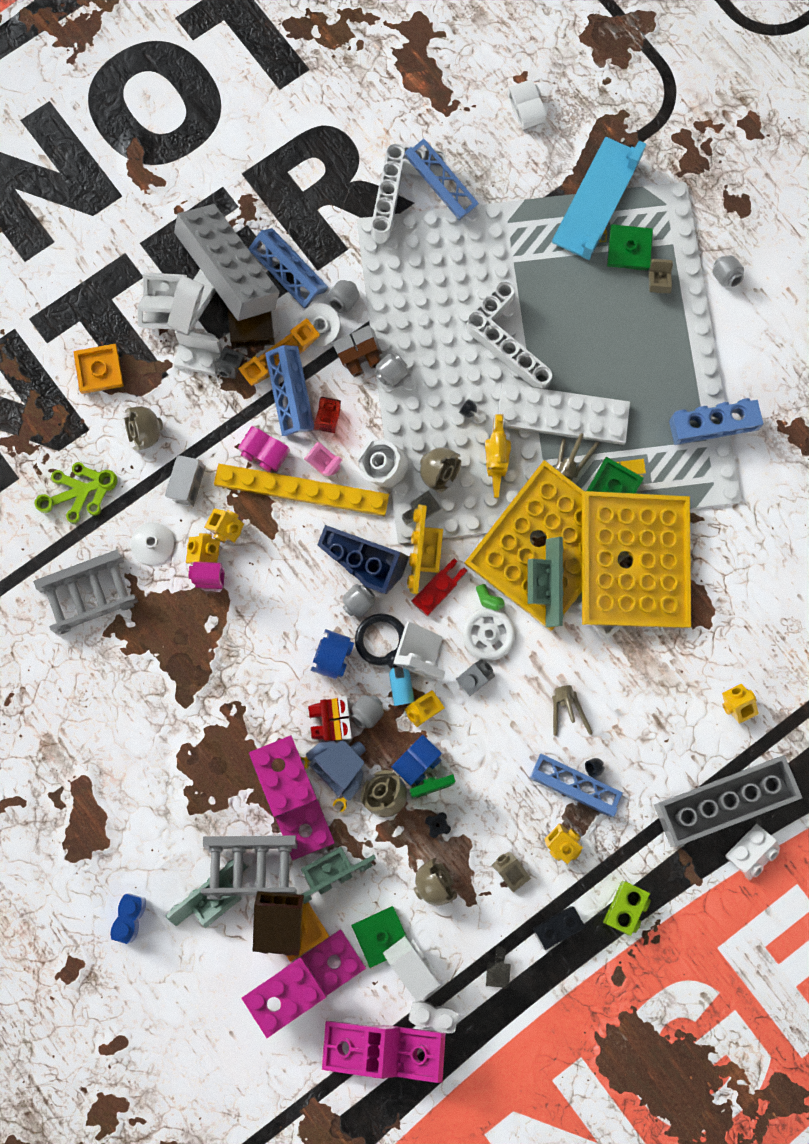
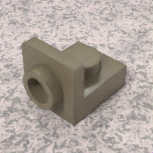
[492,851,531,893]

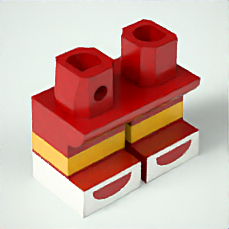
[308,696,352,742]

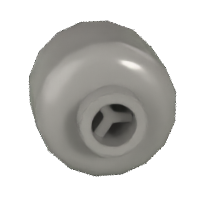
[712,255,744,287]
[328,280,360,312]
[376,353,408,386]
[342,584,375,617]
[351,695,384,729]

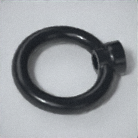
[355,613,405,669]

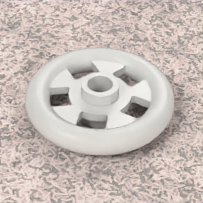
[462,608,515,661]

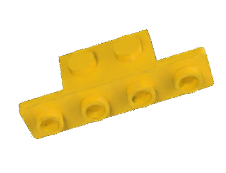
[407,504,443,594]

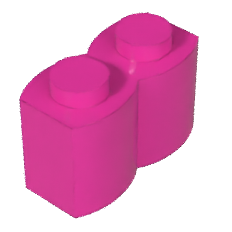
[238,426,290,473]
[188,561,225,590]

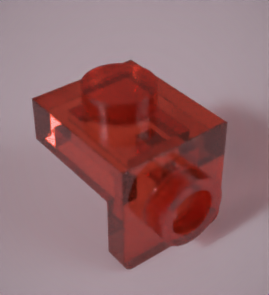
[314,396,341,433]

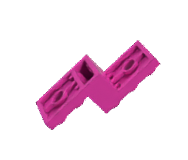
[249,735,335,861]
[241,929,366,1039]
[322,1021,446,1083]

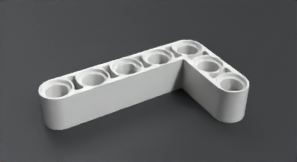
[372,143,446,243]
[167,269,216,335]
[466,280,552,389]

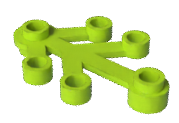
[34,462,118,524]

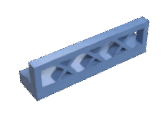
[404,138,479,221]
[248,228,328,308]
[265,345,315,436]
[529,754,623,817]

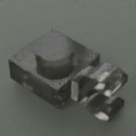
[402,490,441,525]
[485,946,511,988]

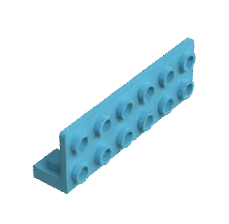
[552,137,646,260]

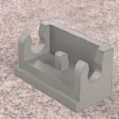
[165,455,206,507]

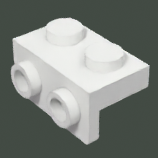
[725,824,780,881]

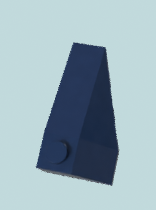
[317,525,409,594]

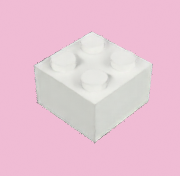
[383,936,440,1003]

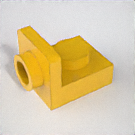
[405,690,445,727]

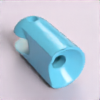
[389,667,415,706]

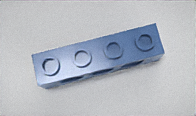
[669,398,764,445]

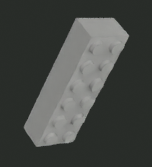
[174,204,279,321]
[653,755,802,847]

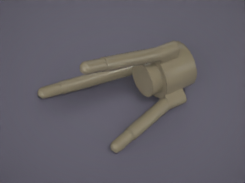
[555,433,600,481]
[552,685,593,736]

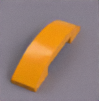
[238,318,320,386]

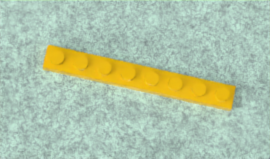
[214,463,389,517]

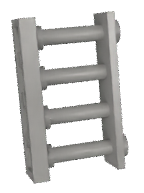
[33,549,139,635]
[201,835,297,900]

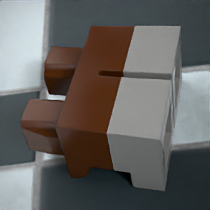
[332,325,383,377]

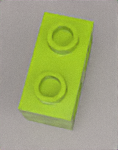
[603,881,651,936]

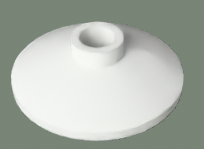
[299,303,341,347]
[130,522,175,565]

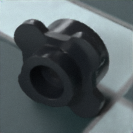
[425,812,451,838]

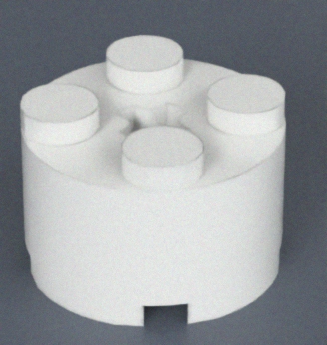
[358,439,409,488]

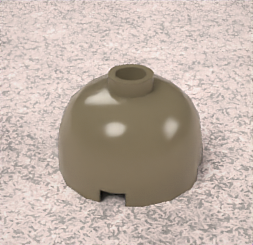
[124,406,163,451]
[420,448,461,493]
[360,770,407,817]
[414,858,457,906]

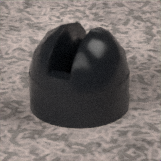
[459,398,477,418]
[585,758,605,778]

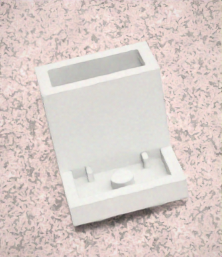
[137,272,187,330]

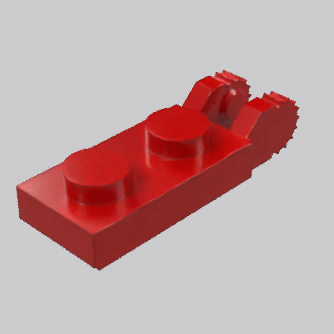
[411,558,468,617]

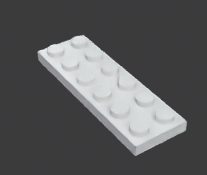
[498,383,630,445]

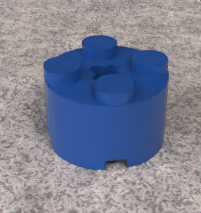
[310,629,354,680]

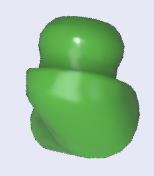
[476,584,505,611]

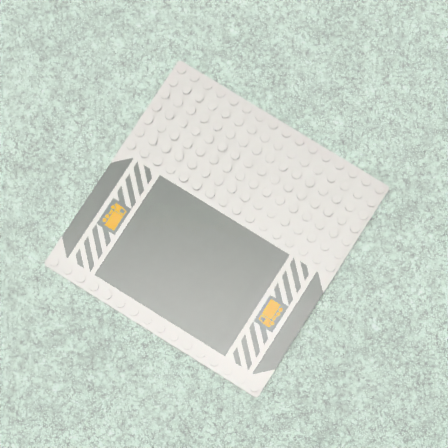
[357,182,742,544]

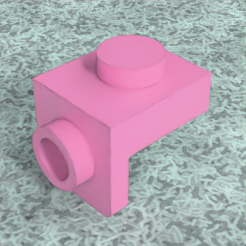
[304,442,343,476]

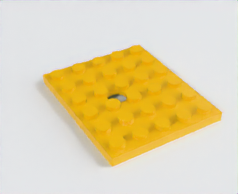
[464,460,584,631]
[582,491,691,628]

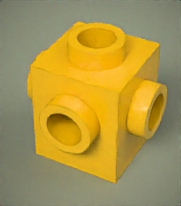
[204,508,245,543]
[186,533,220,565]
[722,683,759,724]
[544,823,583,864]

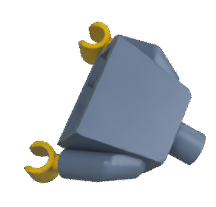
[300,740,366,812]

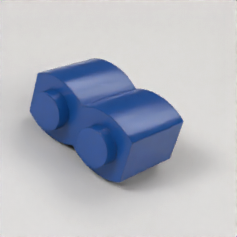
[391,734,442,786]
[110,893,146,944]

